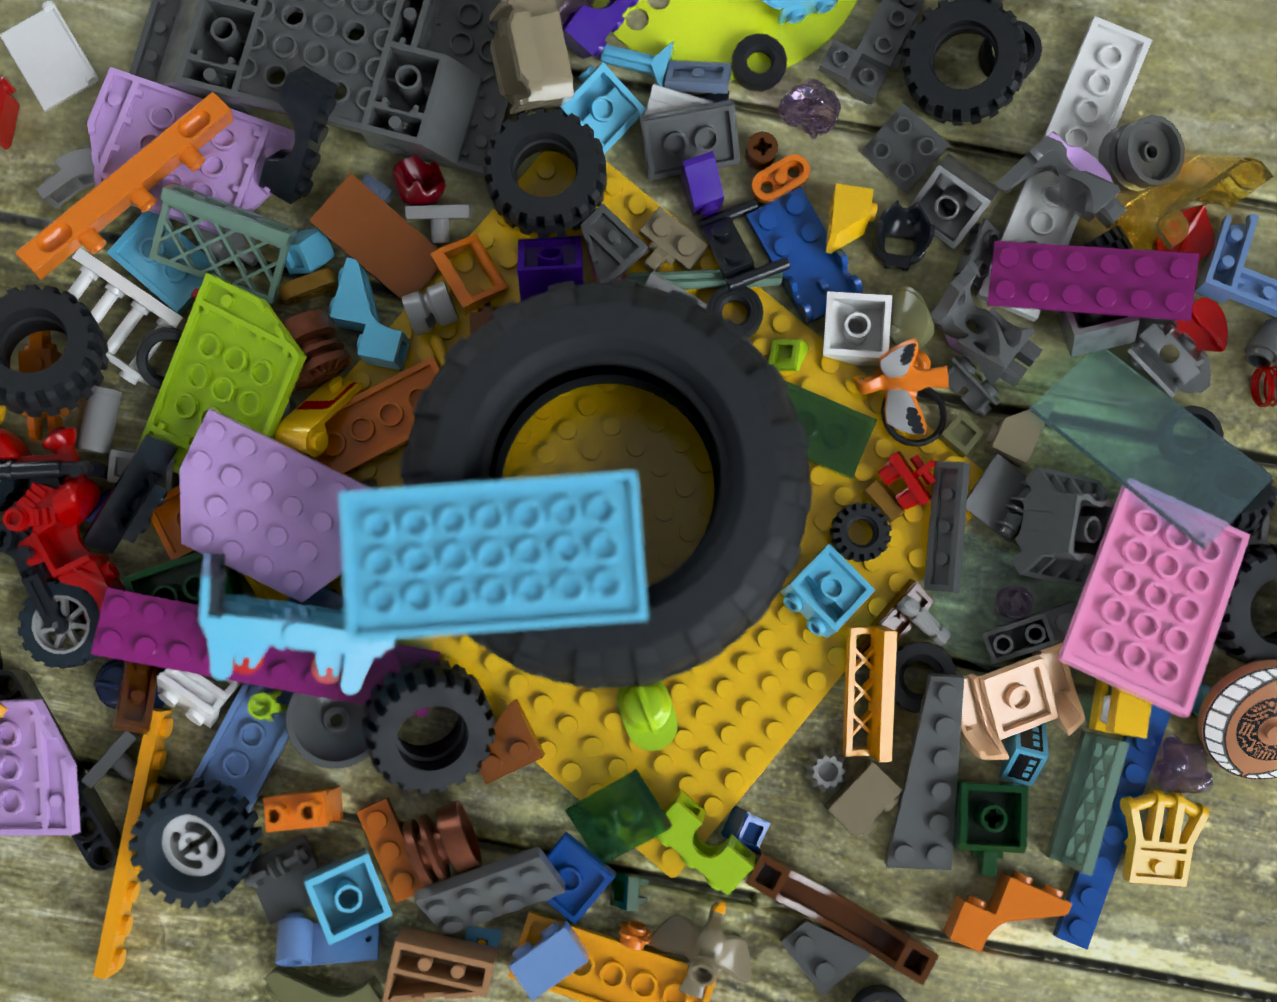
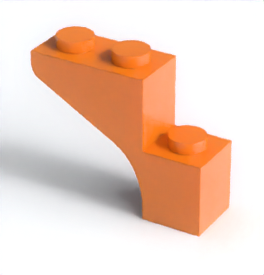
[943,870,1072,952]

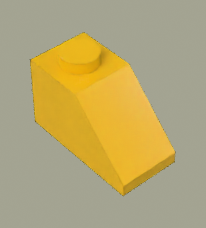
[825,183,877,254]

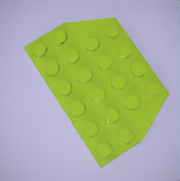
[136,273,306,475]

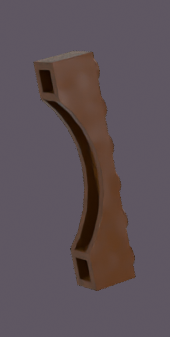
[744,847,939,985]

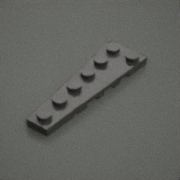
[885,673,964,870]

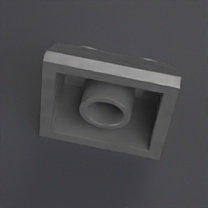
[908,153,999,250]
[1058,312,1140,357]

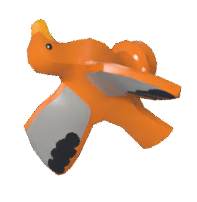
[853,338,949,435]

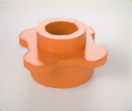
[618,920,652,950]

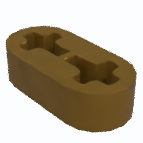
[278,268,339,306]

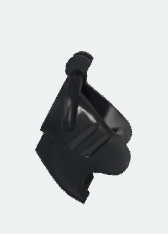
[872,200,935,271]

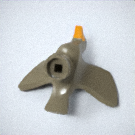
[648,901,751,998]

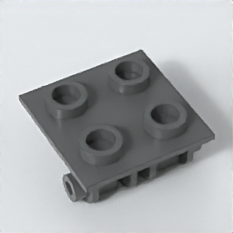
[861,103,950,193]
[966,453,1032,542]
[244,835,319,925]

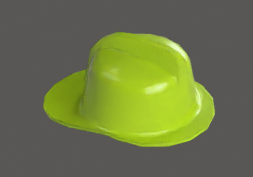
[617,681,678,751]

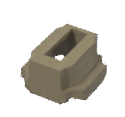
[489,0,574,115]

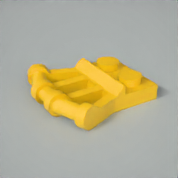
[1120,789,1209,887]

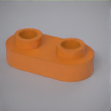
[751,154,810,204]

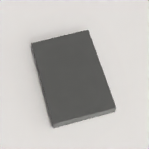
[639,100,741,181]

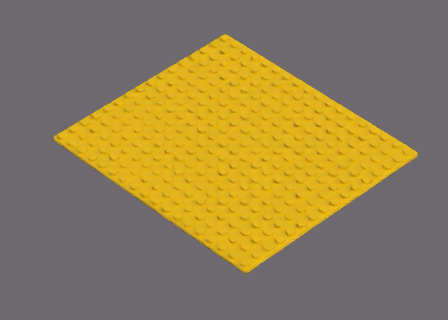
[328,151,984,878]

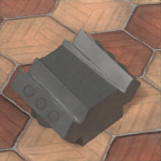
[1012,467,1114,587]

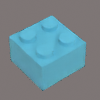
[302,848,393,945]

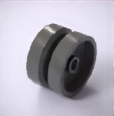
[1098,115,1185,195]

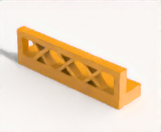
[842,625,897,762]

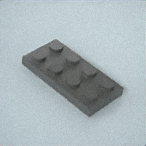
[415,846,566,935]

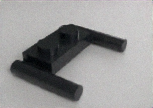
[696,199,790,292]

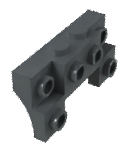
[818,0,925,106]

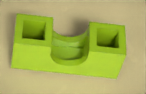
[651,790,757,896]

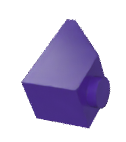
[680,151,724,217]

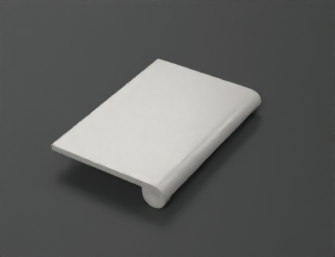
[0,1,99,112]

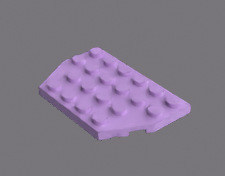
[87,67,295,235]
[180,409,374,603]
[0,699,81,836]

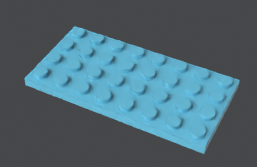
[339,471,648,642]

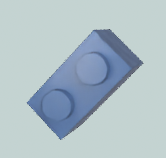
[509,920,589,1001]

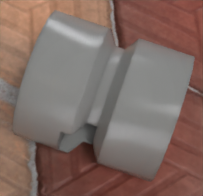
[402,281,459,336]

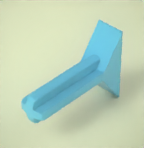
[601,42,674,87]

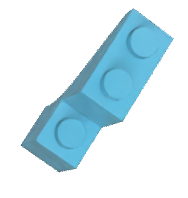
[329,258,411,371]

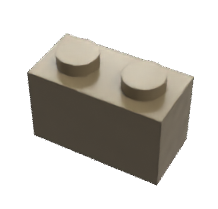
[824,759,902,838]

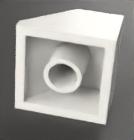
[823,291,892,367]

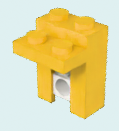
[1088,678,1152,739]

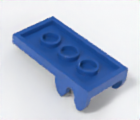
[745,187,863,325]

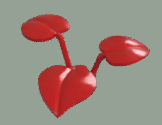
[1159,205,1228,352]

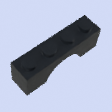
[258,66,338,204]

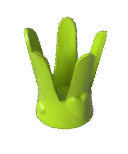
[248,689,288,722]

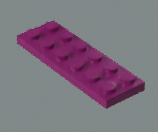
[987,241,1199,321]

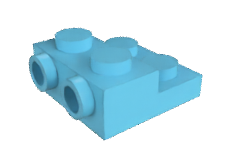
[557,62,646,155]
[780,543,875,639]

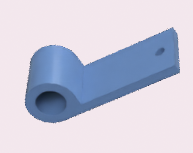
[275,913,380,967]

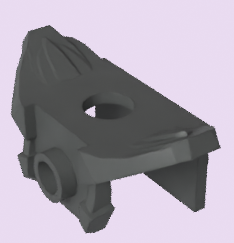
[1127,318,1211,398]

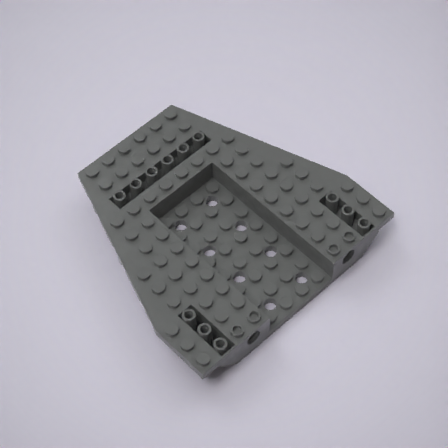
[129,0,510,177]

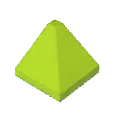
[768,339,809,372]

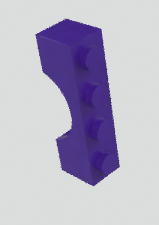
[562,0,639,59]

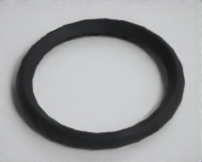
[881,387,947,447]

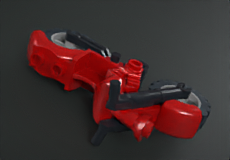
[0,426,126,669]

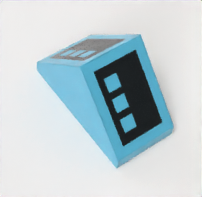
[999,723,1049,786]

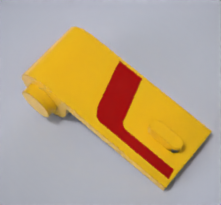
[275,376,363,457]

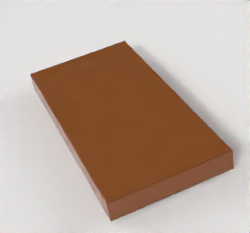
[309,173,439,301]

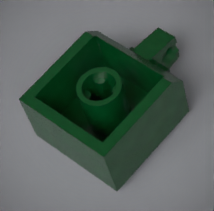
[953,779,1028,876]

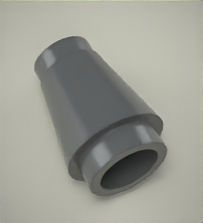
[1244,319,1277,367]

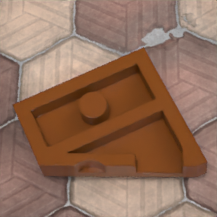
[479,699,545,784]

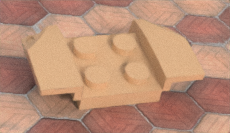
[961,641,1085,760]

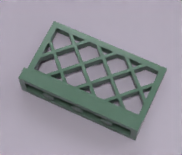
[149,183,297,304]
[1046,731,1129,876]

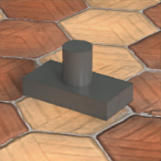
[81,731,140,789]

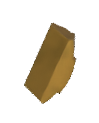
[862,478,905,524]

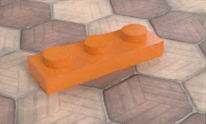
[356,797,425,904]

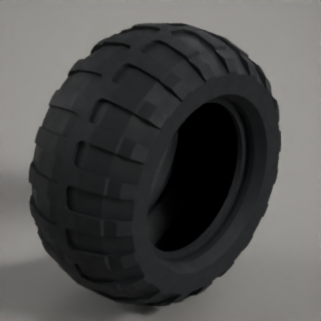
[400,278,812,688]

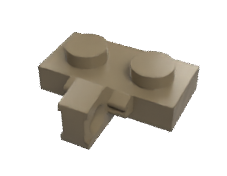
[640,207,709,272]

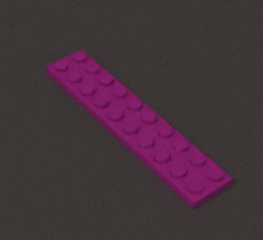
[91,588,440,717]

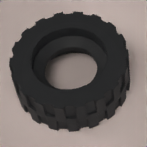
[894,641,957,713]

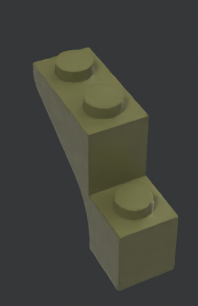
[264,966,385,1002]

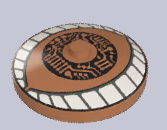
[1197,659,1277,780]

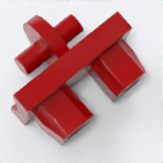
[878,450,937,510]

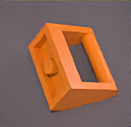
[430,234,509,315]

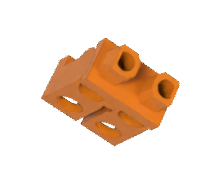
[263,786,344,832]

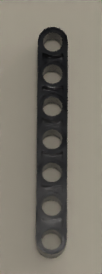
[0,669,122,871]

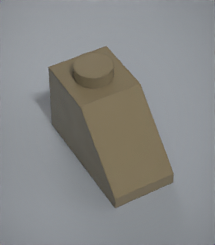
[984,403,1053,467]

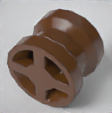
[745,131,778,170]

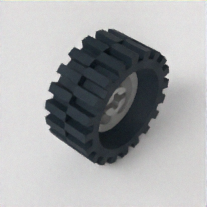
[129,778,263,909]

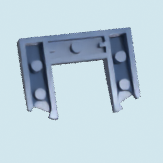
[1195,214,1277,318]

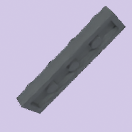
[924,461,970,593]

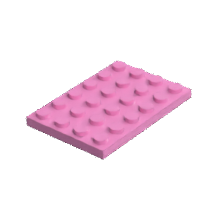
[1057,479,1250,718]

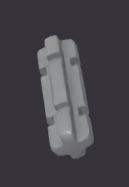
[897,595,951,646]

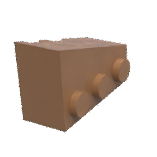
[382,926,499,1002]

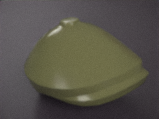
[890,286,934,348]

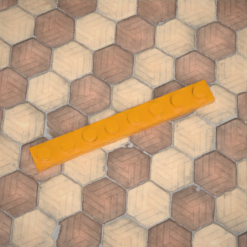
[93,708,174,979]

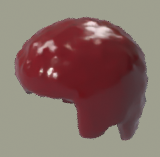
[392,155,446,206]

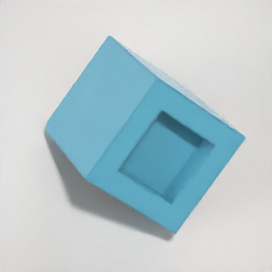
[277,228,335,275]

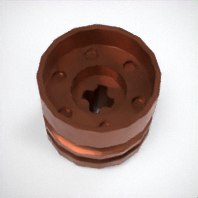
[282,309,352,391]
[403,800,482,887]

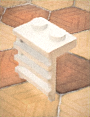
[157,668,242,729]

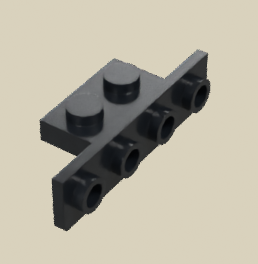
[82,434,178,554]

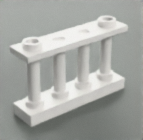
[56,248,187,386]

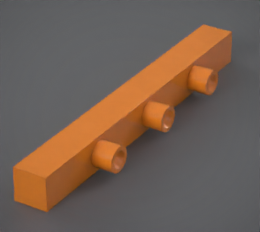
[15,92,234,280]

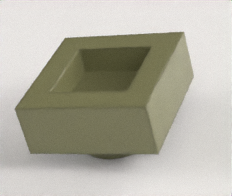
[938,412,985,458]

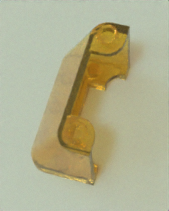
[1110,154,1274,252]

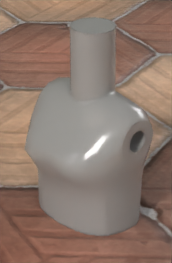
[197,229,258,267]

